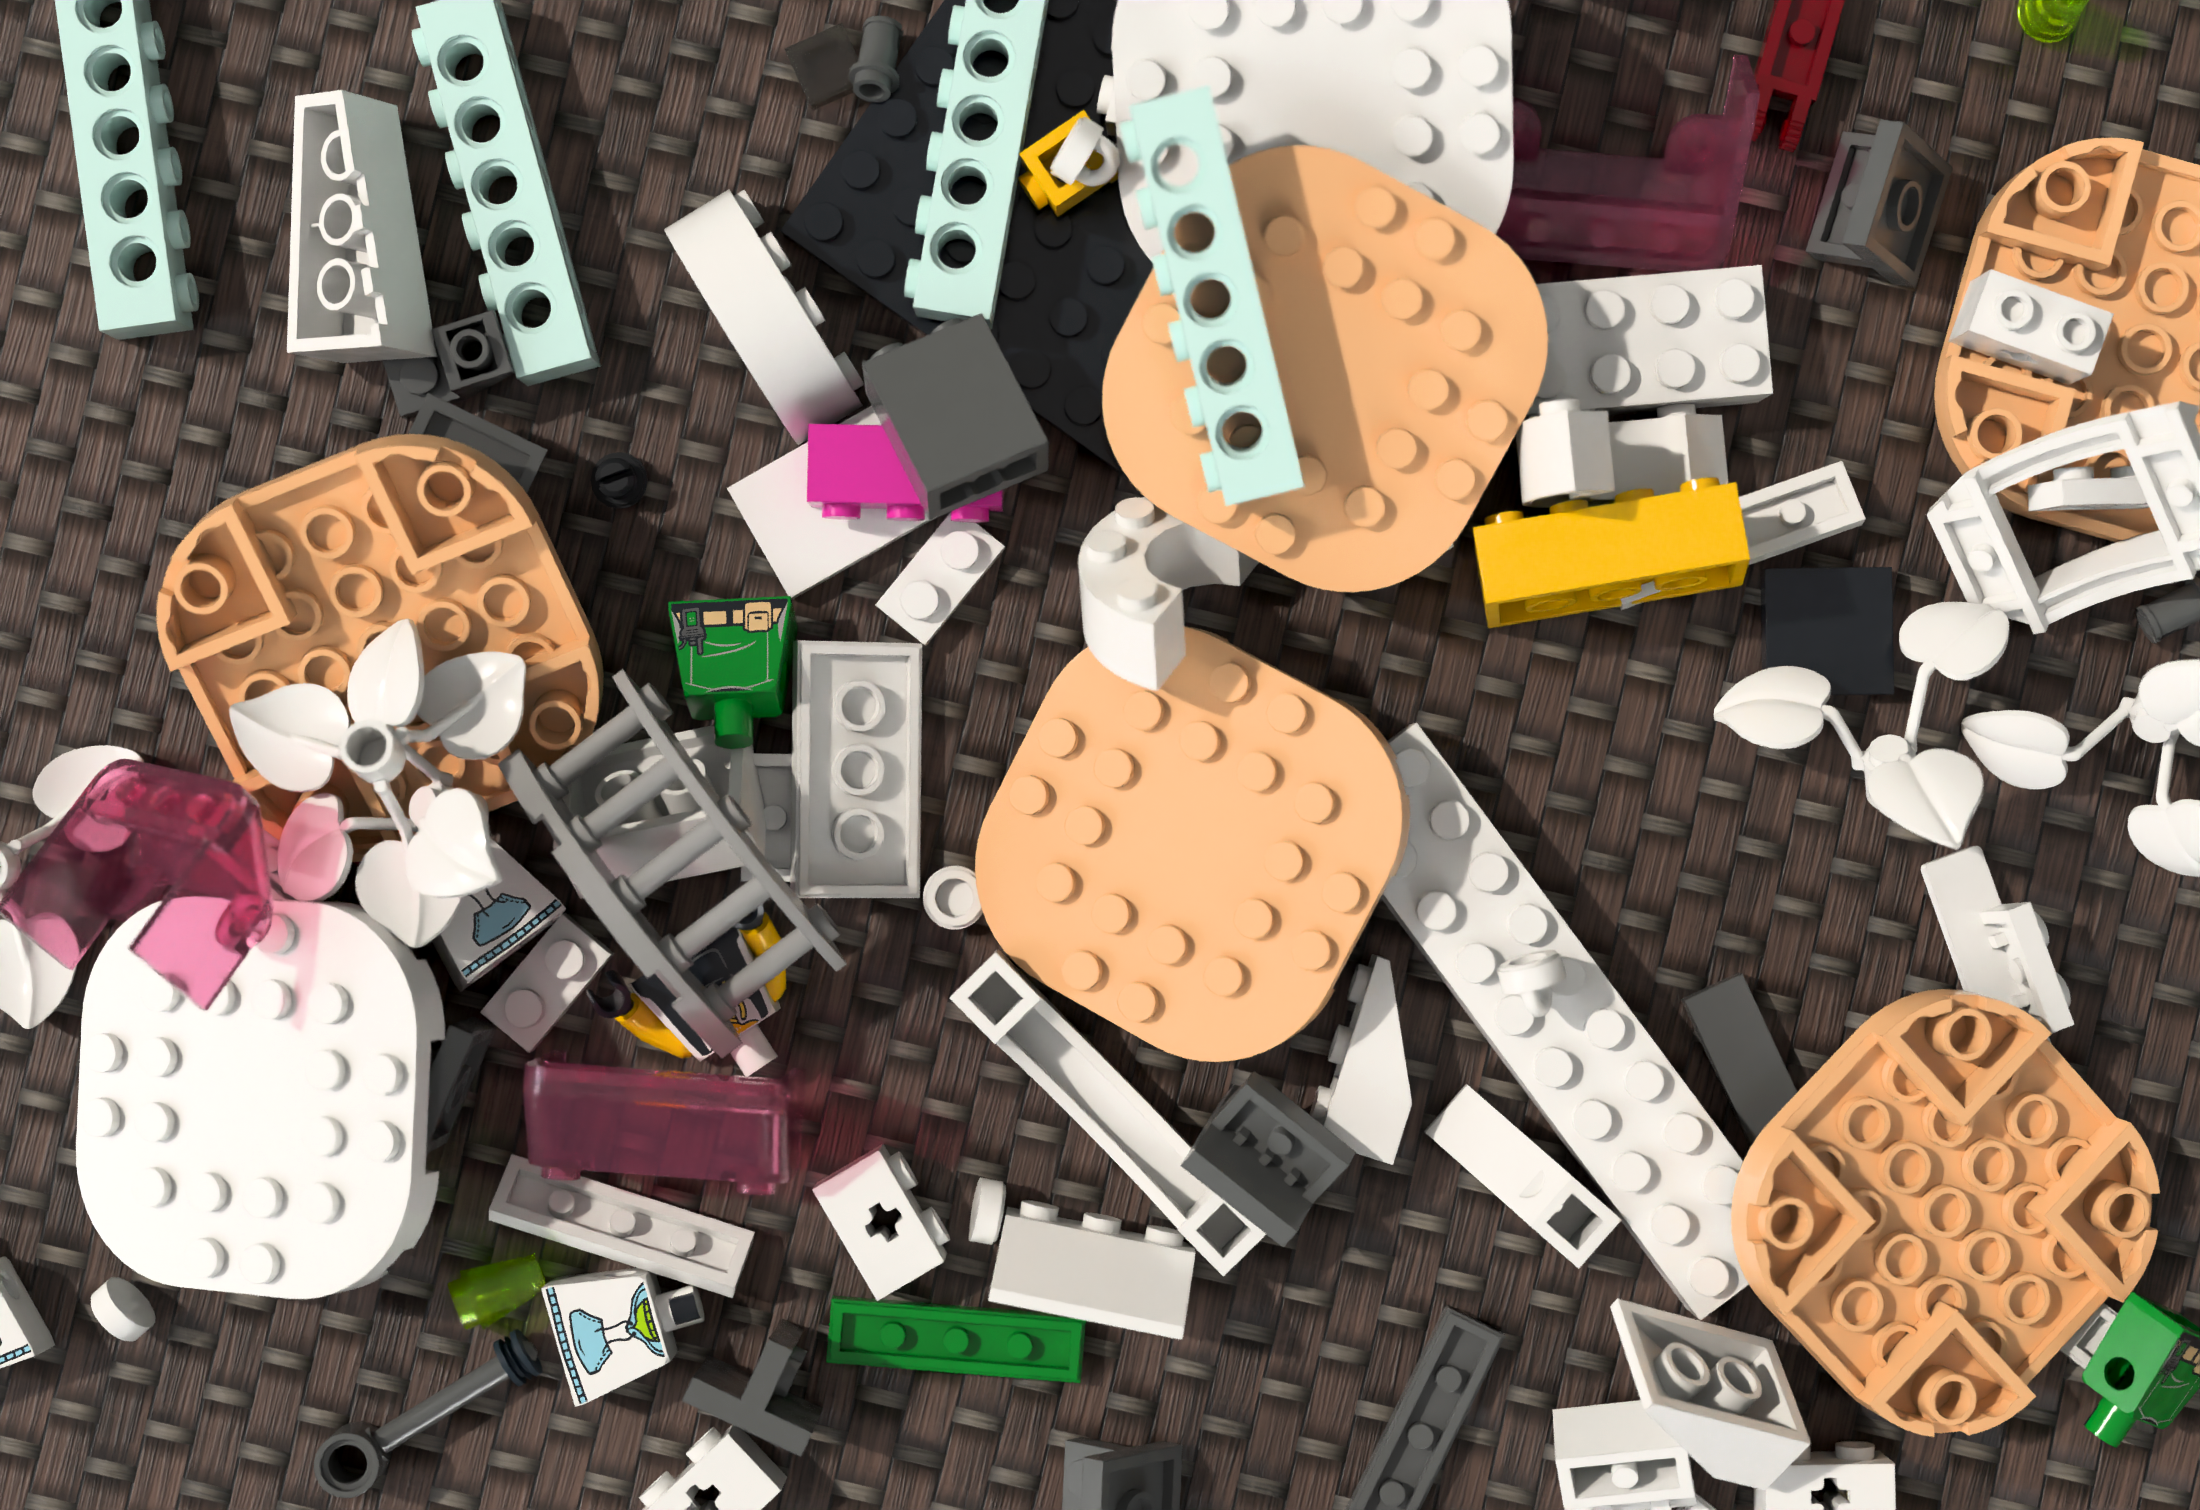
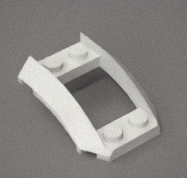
[1927,401,2200,634]

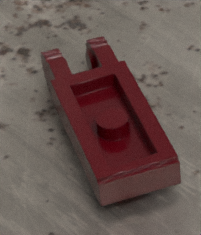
[1741,0,1845,152]

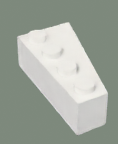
[287,90,437,363]

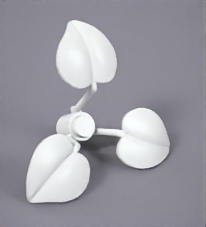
[1714,602,2009,850]
[277,618,502,902]
[229,652,526,948]
[1961,660,2200,877]
[0,745,144,1029]

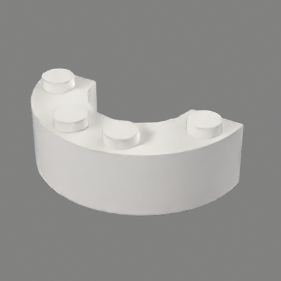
[664,189,864,446]
[1516,399,1728,508]
[1078,496,1259,691]

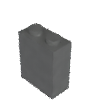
[862,313,1048,520]

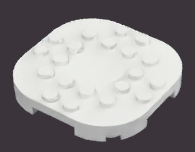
[1112,0,1513,262]
[76,895,445,1299]

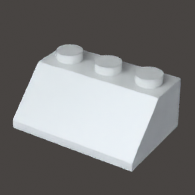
[553,725,766,899]
[988,1200,1196,1340]

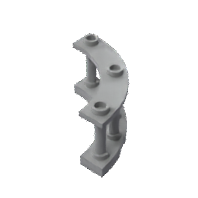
[498,669,847,1059]

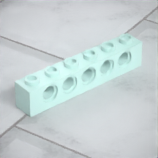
[55,0,199,340]
[412,0,601,386]
[904,0,1049,329]
[1119,85,1304,506]

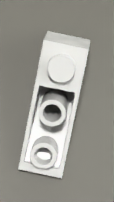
[1309,954,1412,1165]
[1424,1084,1621,1269]

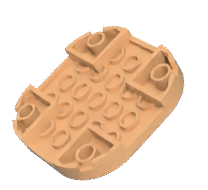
[1934,137,2200,542]
[1102,145,1548,592]
[157,434,604,862]
[975,626,1410,1062]
[1731,989,2160,1437]

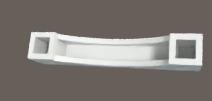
[950,949,1266,1277]

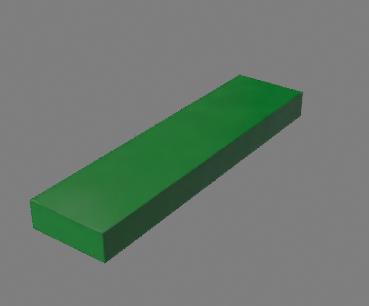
[826,1295,1086,1383]

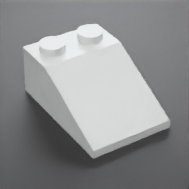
[1610,1299,1811,1490]

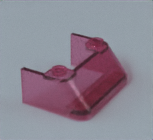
[1495,55,1760,272]
[0,758,274,1011]
[523,1050,806,1195]

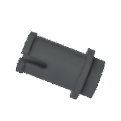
[849,15,904,103]
[2135,576,2200,644]

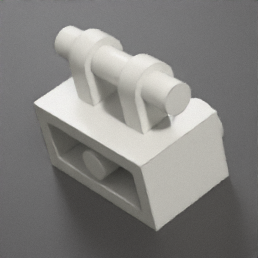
[1552,1400,1697,1510]

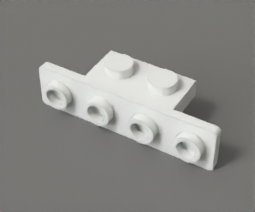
[1921,846,2075,1044]

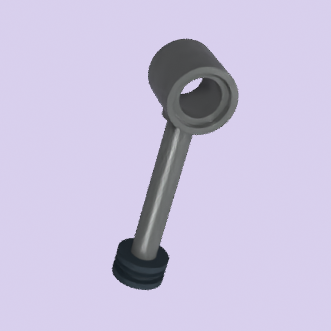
[314,1329,543,1498]

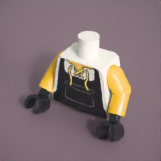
[587,894,786,1077]

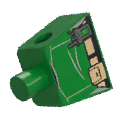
[669,596,797,749]
[2082,1291,2200,1448]

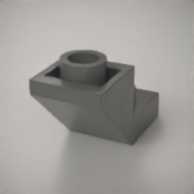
[382,310,515,419]

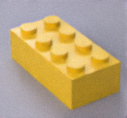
[1473,477,1750,629]

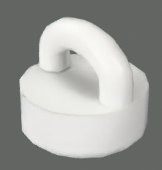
[1050,116,1120,187]
[1497,950,1566,1017]

